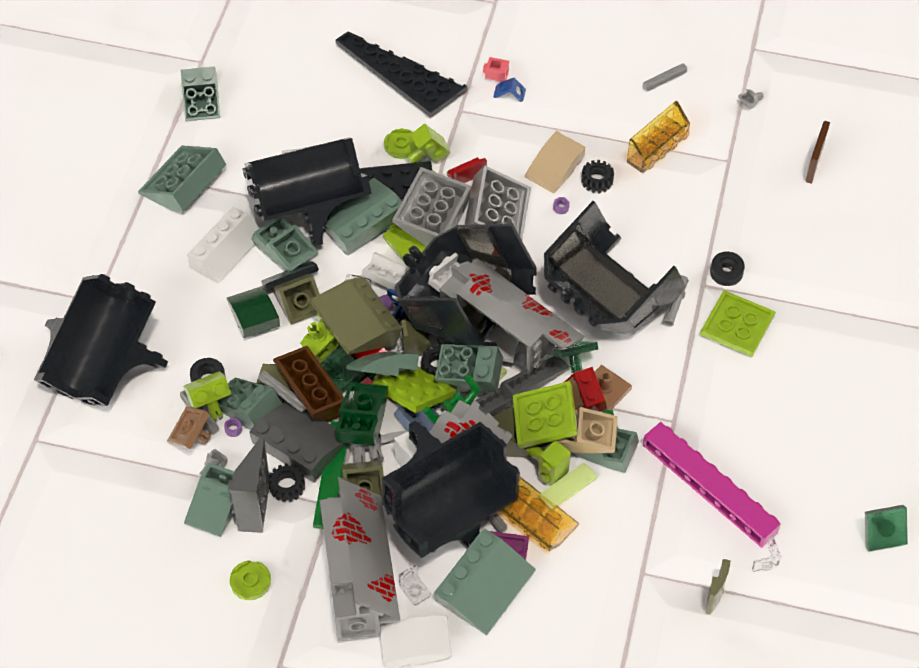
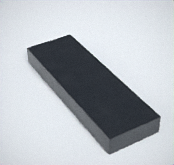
[260,261,319,290]

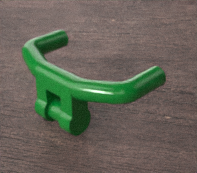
[423,375,480,424]

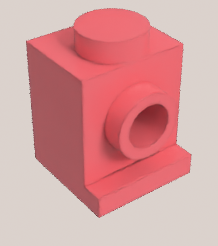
[482,57,510,82]

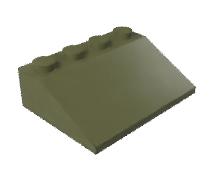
[310,277,402,355]

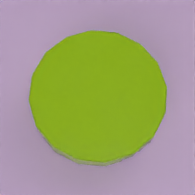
[384,128,418,159]
[229,560,271,601]

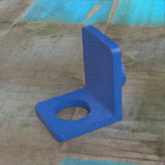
[493,77,526,102]
[387,289,405,322]

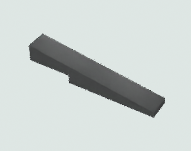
[470,354,570,417]

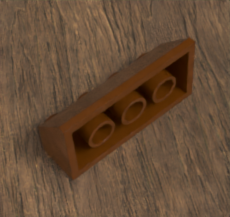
[273,346,344,422]

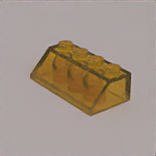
[626,101,690,174]
[499,477,580,551]

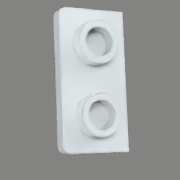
[361,252,407,290]
[428,253,460,292]

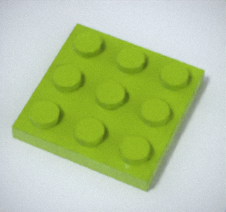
[700,290,776,357]
[373,367,456,413]
[513,381,578,449]

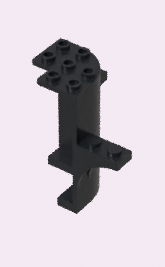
[242,137,372,246]
[34,274,169,406]
[382,420,520,559]

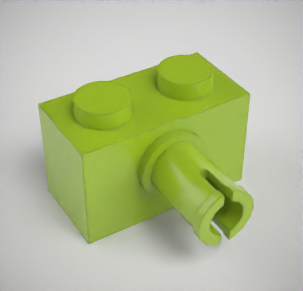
[407,123,451,163]
[300,320,340,364]
[183,371,231,420]
[526,440,571,486]

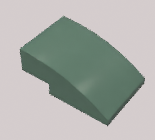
[251,216,318,271]
[346,352,419,376]
[572,426,639,473]

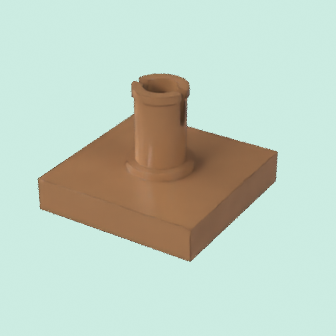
[594,364,632,410]
[167,406,211,449]

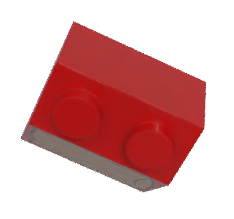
[564,366,607,412]

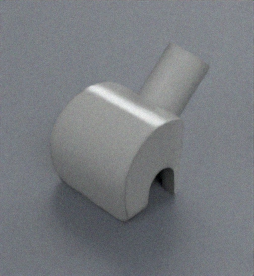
[738,89,764,110]
[199,448,228,475]

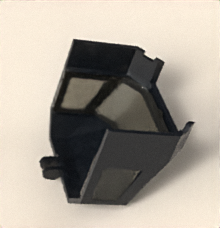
[544,200,686,334]
[394,223,537,346]

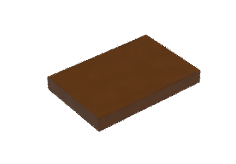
[805,120,831,184]

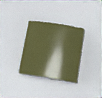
[706,559,731,615]

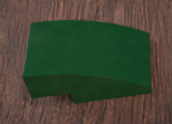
[226,286,280,338]
[334,382,389,446]

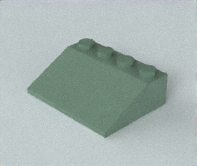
[138,145,227,212]
[323,178,402,256]
[434,528,536,636]

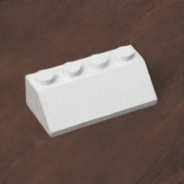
[187,206,260,284]

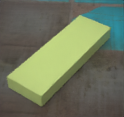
[538,462,597,512]

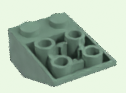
[180,66,220,121]
[435,344,504,392]
[218,377,282,429]
[184,462,234,537]

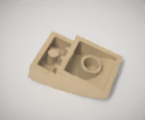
[525,131,586,194]
[550,407,618,453]

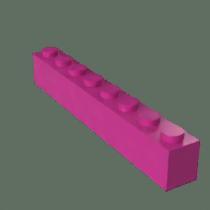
[642,421,781,548]

